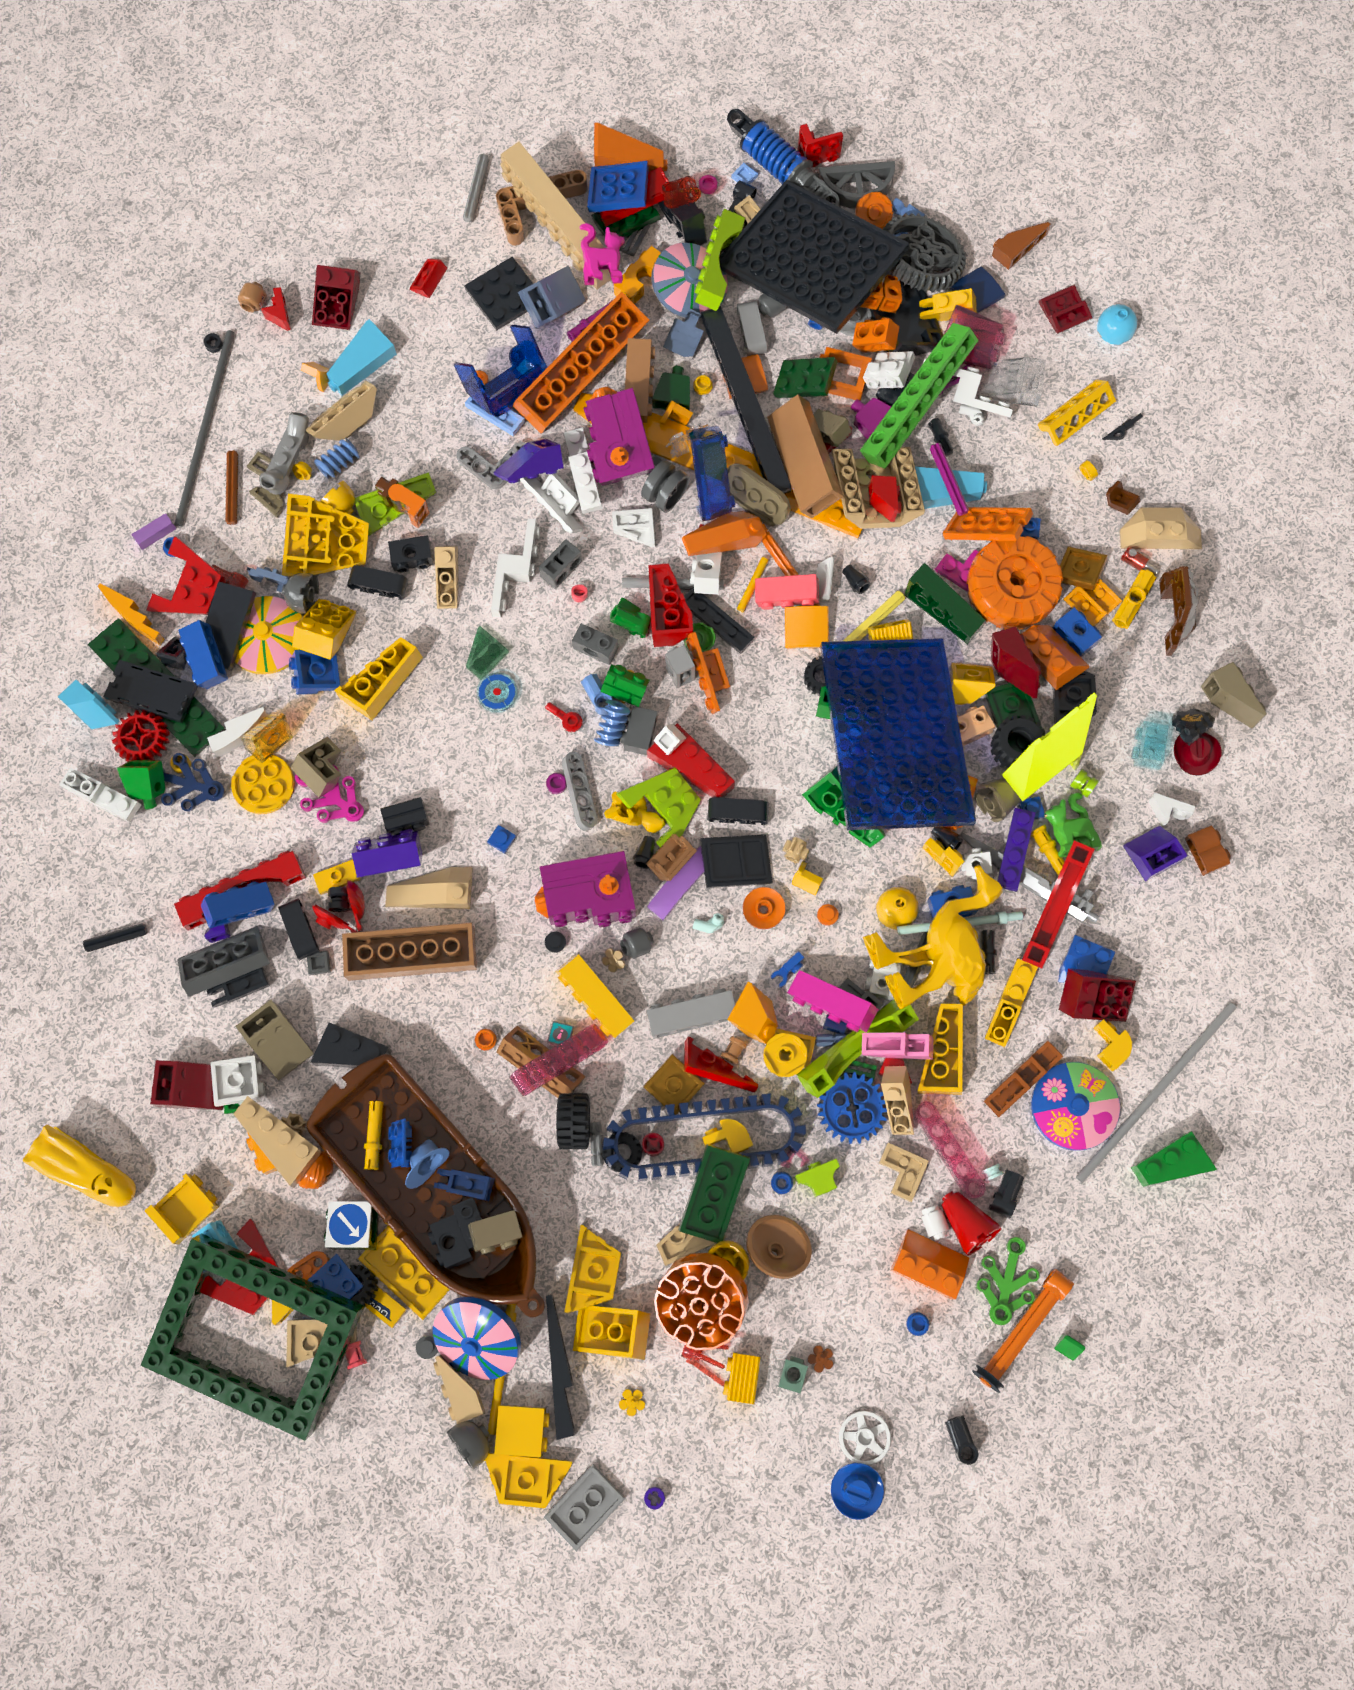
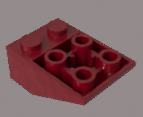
[312,265,361,330]
[991,626,1041,699]
[1058,968,1136,1022]
[150,1060,224,1110]

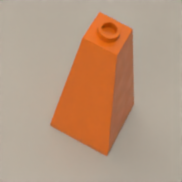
[594,123,667,172]

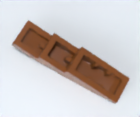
[983,1040,1064,1117]

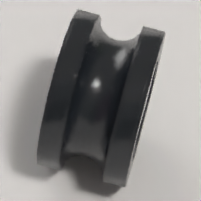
[203,333,223,353]

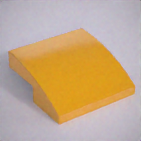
[1063,578,1122,626]
[785,606,829,649]

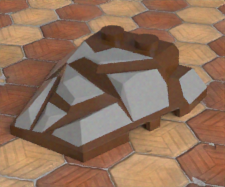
[1159,566,1199,656]

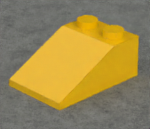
[573,1306,651,1360]

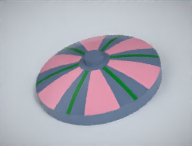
[651,243,728,318]

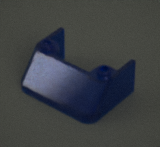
[453,325,547,417]
[686,426,735,522]

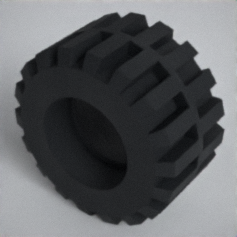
[990,715,1046,768]
[556,1093,590,1149]

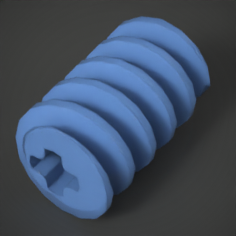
[314,438,360,479]
[594,700,630,746]

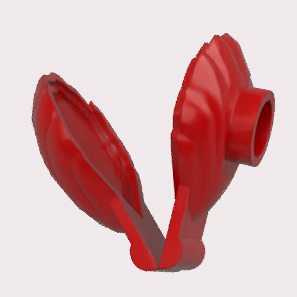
[312,880,365,933]

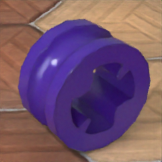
[644,1487,665,1510]

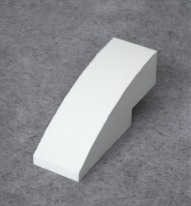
[207,707,269,758]

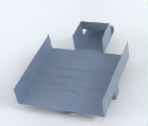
[663,309,704,357]
[246,567,289,592]

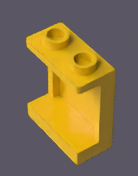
[145,1173,219,1245]

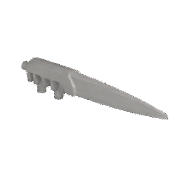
[961,832,1100,923]

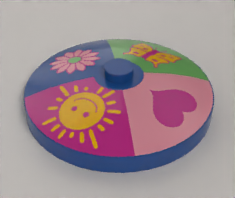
[1031,1062,1120,1151]

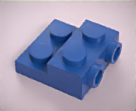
[289,650,340,695]

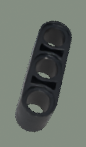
[347,565,409,600]
[707,797,769,825]
[278,898,320,961]

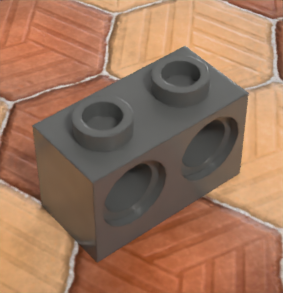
[539,539,582,589]

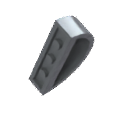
[818,161,895,209]

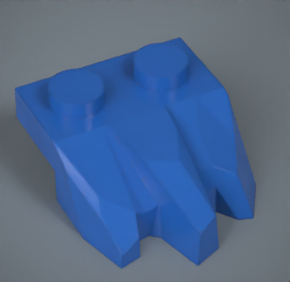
[1058,935,1115,983]

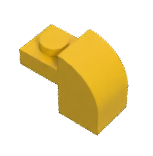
[1093,1019,1132,1072]
[702,1119,753,1153]

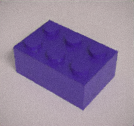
[351,829,423,878]

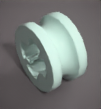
[981,1164,1004,1181]

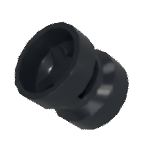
[328,887,350,912]

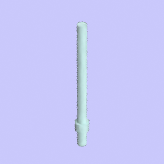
[897,911,1023,935]

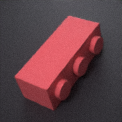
[755,574,819,610]

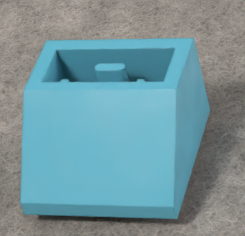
[58,680,120,729]

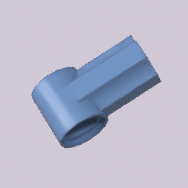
[581,674,612,715]

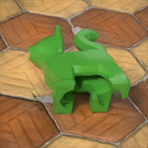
[1044,793,1102,857]

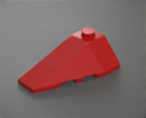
[648,563,693,647]

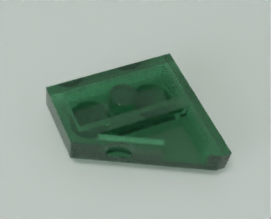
[466,626,509,681]

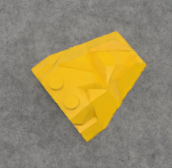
[282,493,369,577]

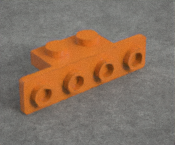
[686,632,730,714]

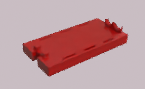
[598,167,676,226]

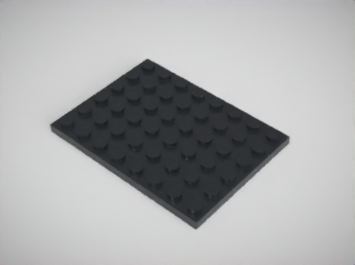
[719,180,910,334]

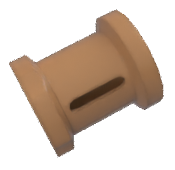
[720,1036,747,1065]

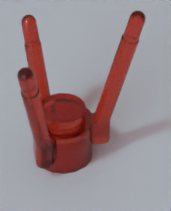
[681,1344,729,1387]

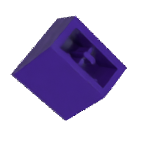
[1123,825,1188,882]

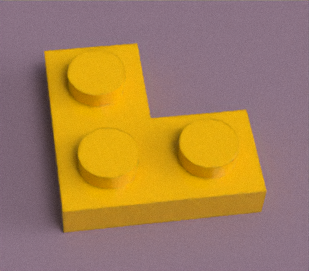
[922,837,965,877]

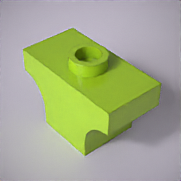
[795,1158,840,1197]

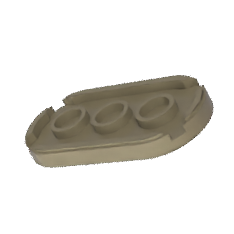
[721,463,791,526]

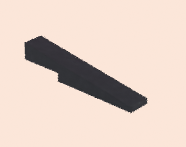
[546,1294,576,1440]

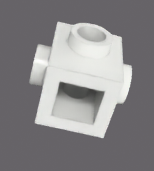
[962,848,993,879]

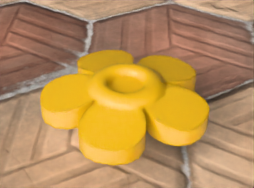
[619,1389,645,1416]

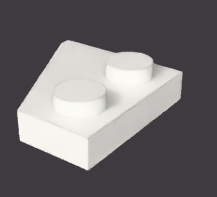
[612,508,655,547]

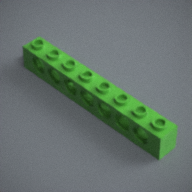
[860,323,979,469]

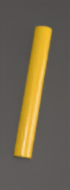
[737,557,769,612]

